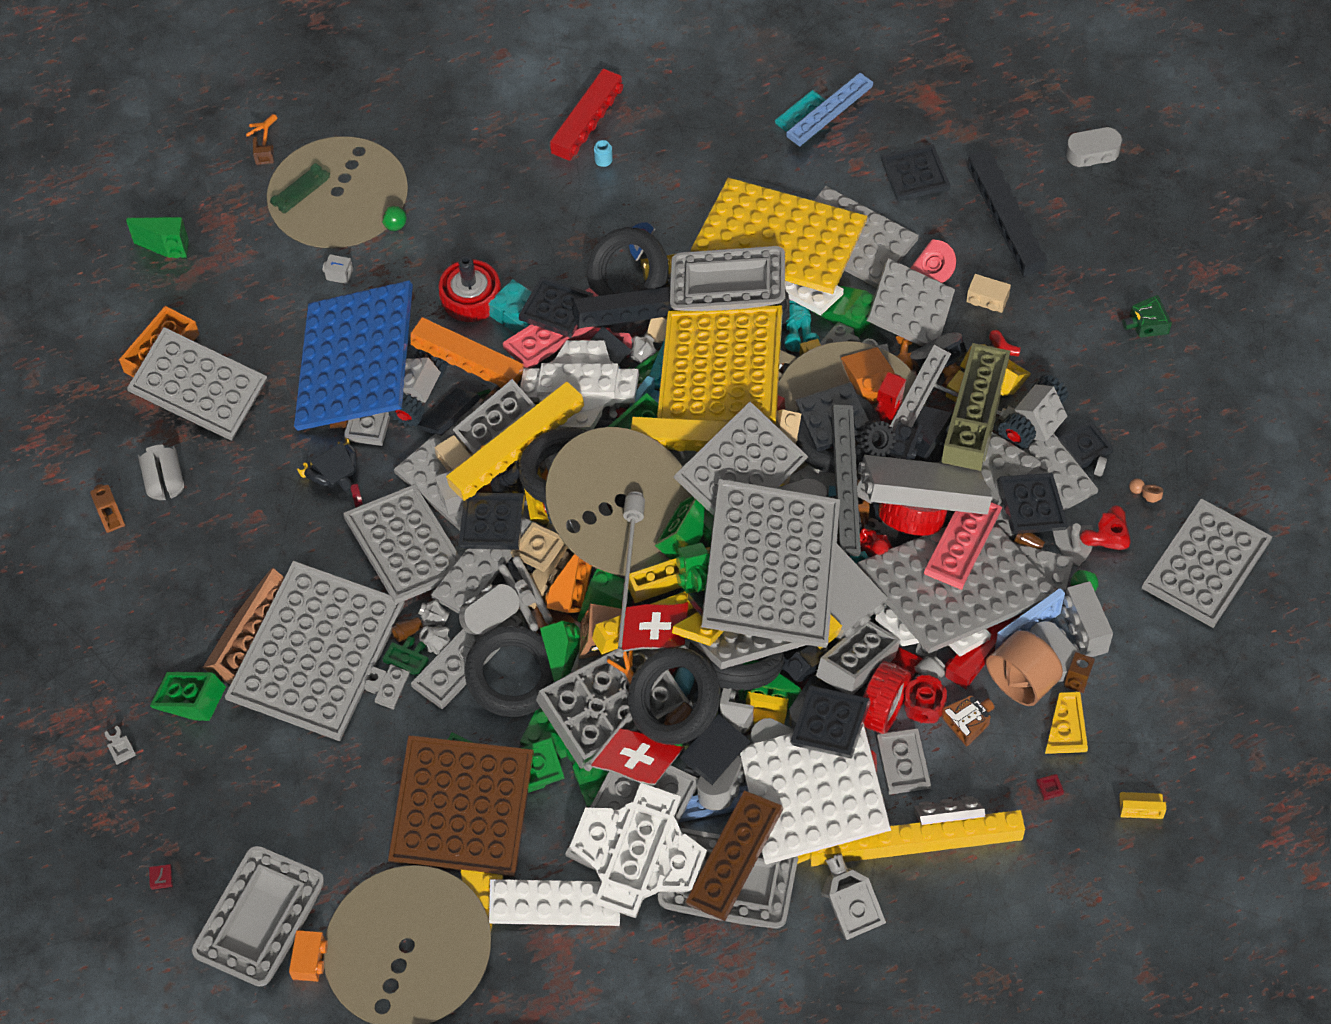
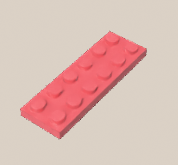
[503,288,598,368]
[924,502,1002,590]

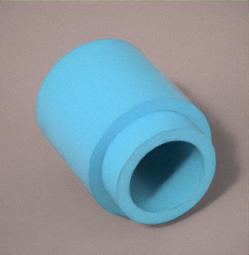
[594,140,613,167]
[674,667,695,697]

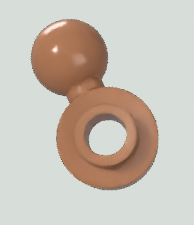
[1129,478,1163,503]

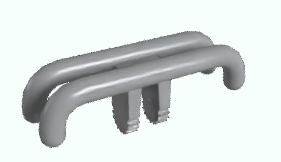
[499,556,553,631]

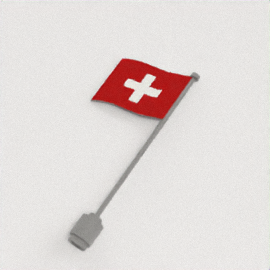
[615,492,688,657]
[583,638,690,785]

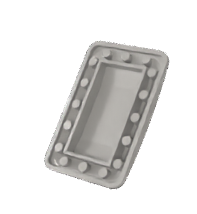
[670,246,785,311]
[658,828,798,928]
[192,846,324,986]

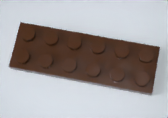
[685,790,784,921]

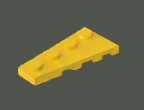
[672,612,724,646]

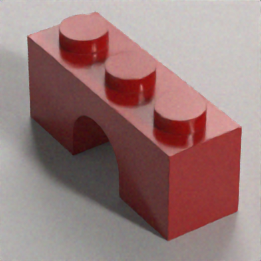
[876,372,906,427]

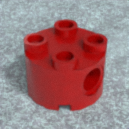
[904,675,947,723]

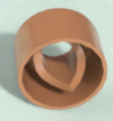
[986,630,1063,706]

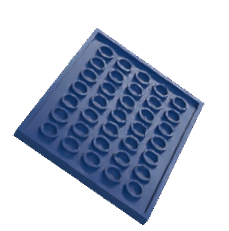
[294,280,413,431]

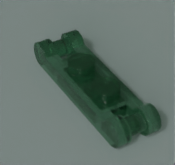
[270,163,330,214]

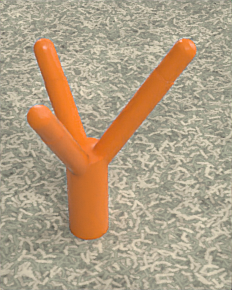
[246,114,277,145]
[607,650,634,684]

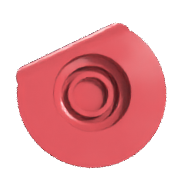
[910,239,956,283]

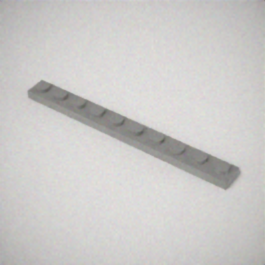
[857,345,951,504]

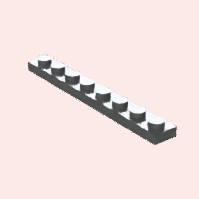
[832,405,861,556]

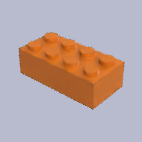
[119,306,199,377]

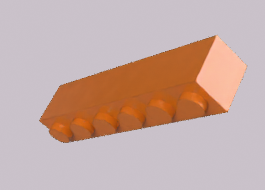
[410,317,524,388]

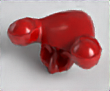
[1080,505,1130,550]
[860,528,893,557]

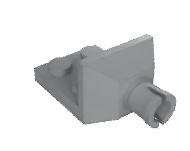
[720,688,754,733]
[821,854,886,940]

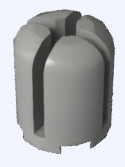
[138,444,184,500]

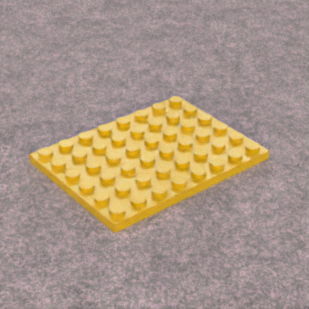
[691,178,867,294]
[657,305,783,424]

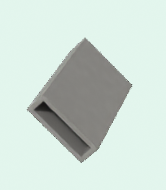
[858,455,992,515]
[831,543,888,640]

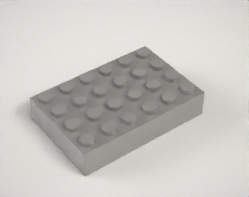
[536,649,689,769]

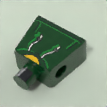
[1122,295,1172,337]

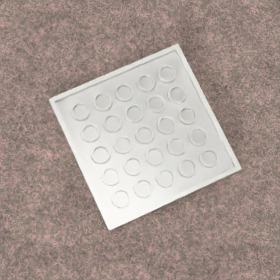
[740,724,891,864]

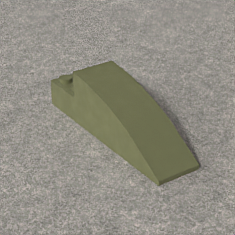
[942,343,1011,471]

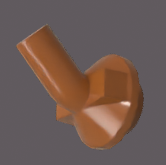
[942,363,961,388]

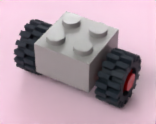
[388,349,449,427]
[998,374,1069,450]

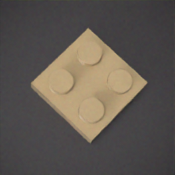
[510,522,565,572]

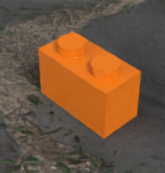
[289,930,328,982]

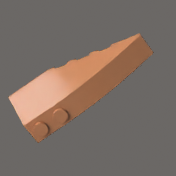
[203,568,285,684]

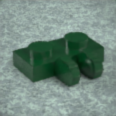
[382,636,429,676]

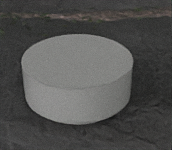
[1094,456,1107,477]

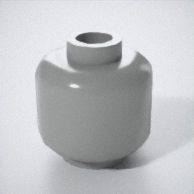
[915,655,945,680]

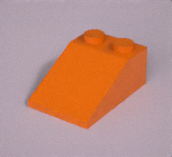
[841,347,895,404]
[546,554,592,613]

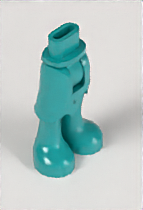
[784,299,820,352]

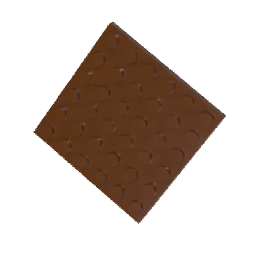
[388,735,534,877]

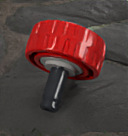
[439,256,501,322]
[878,503,947,547]
[855,661,911,734]

